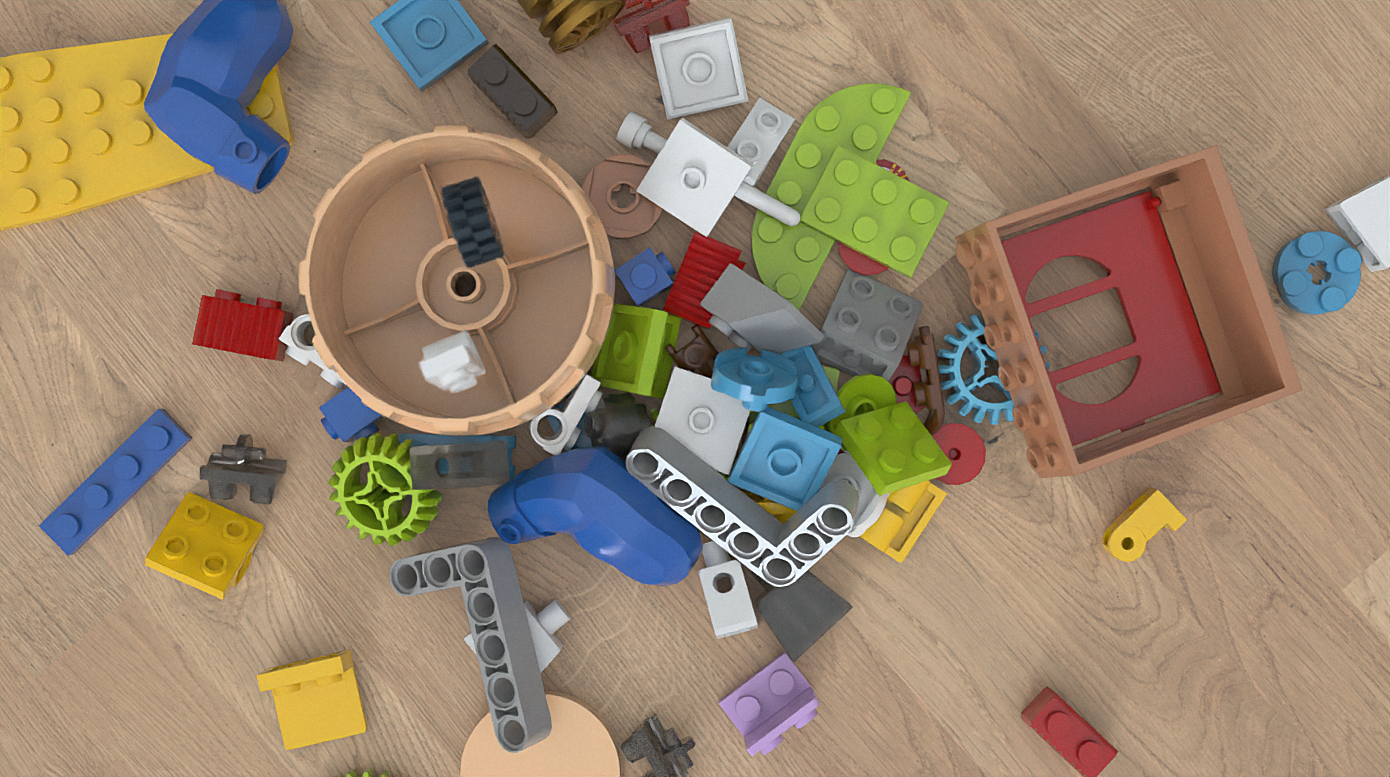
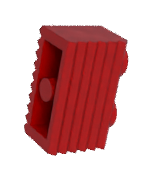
[663,231,746,330]
[192,289,293,362]
[1021,686,1118,777]

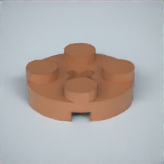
[582,154,664,239]

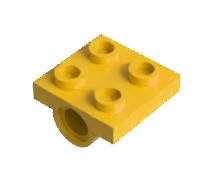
[851,480,947,564]
[145,491,264,600]

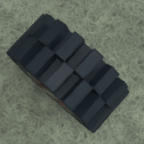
[441,176,504,268]

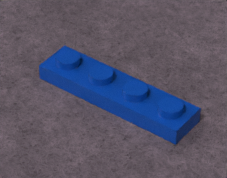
[39,409,192,556]

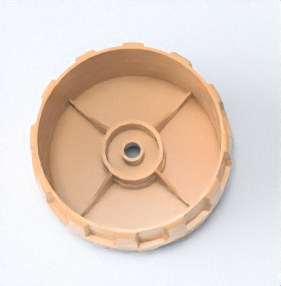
[299,125,615,436]

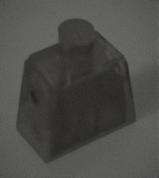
[409,440,509,490]
[750,570,853,662]

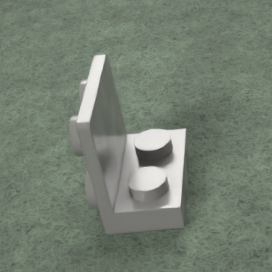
[812,269,923,381]

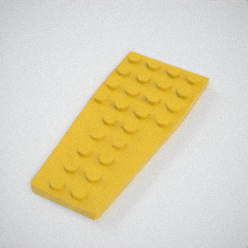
[0,33,294,231]

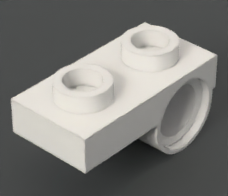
[728,98,795,187]
[279,314,348,389]
[419,330,486,393]
[529,373,602,455]

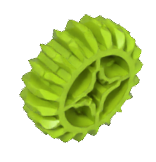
[327,432,443,546]

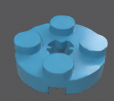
[1272,231,1362,315]
[710,348,799,411]

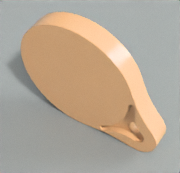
[460,690,621,777]

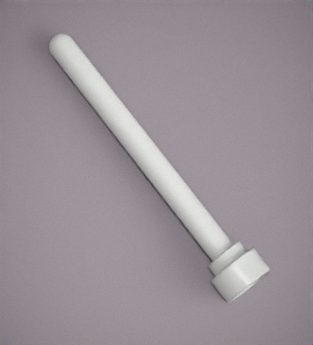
[616,111,800,226]

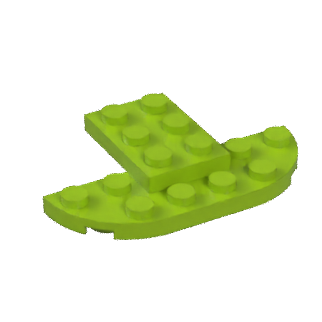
[751,83,950,310]

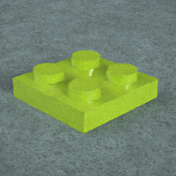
[835,401,952,496]

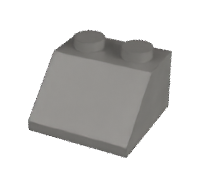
[700,263,825,354]

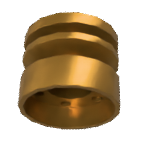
[517,0,626,55]

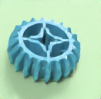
[937,314,1050,424]

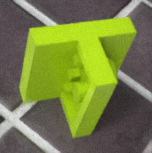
[591,304,682,399]

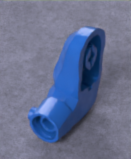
[144,0,293,194]
[488,446,703,586]

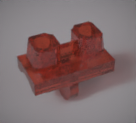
[612,0,690,53]

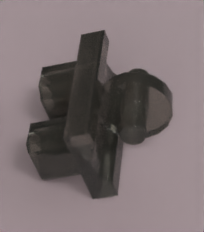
[200,434,287,505]
[621,714,696,777]

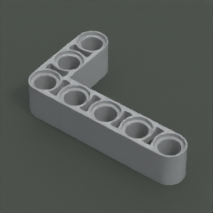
[626,426,859,587]
[389,537,552,753]

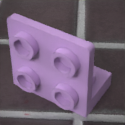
[718,651,820,756]

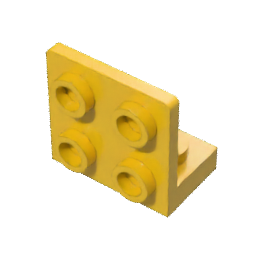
[256,649,368,750]

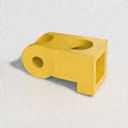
[1102,487,1187,562]

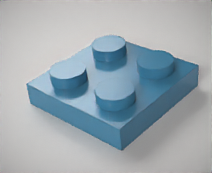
[370,0,488,92]
[728,407,842,511]

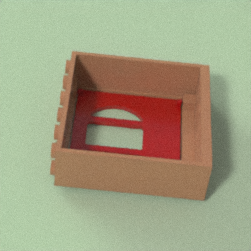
[955,145,1303,478]

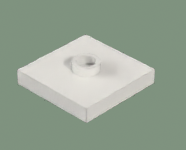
[649,17,748,120]
[636,118,754,237]
[655,367,750,475]

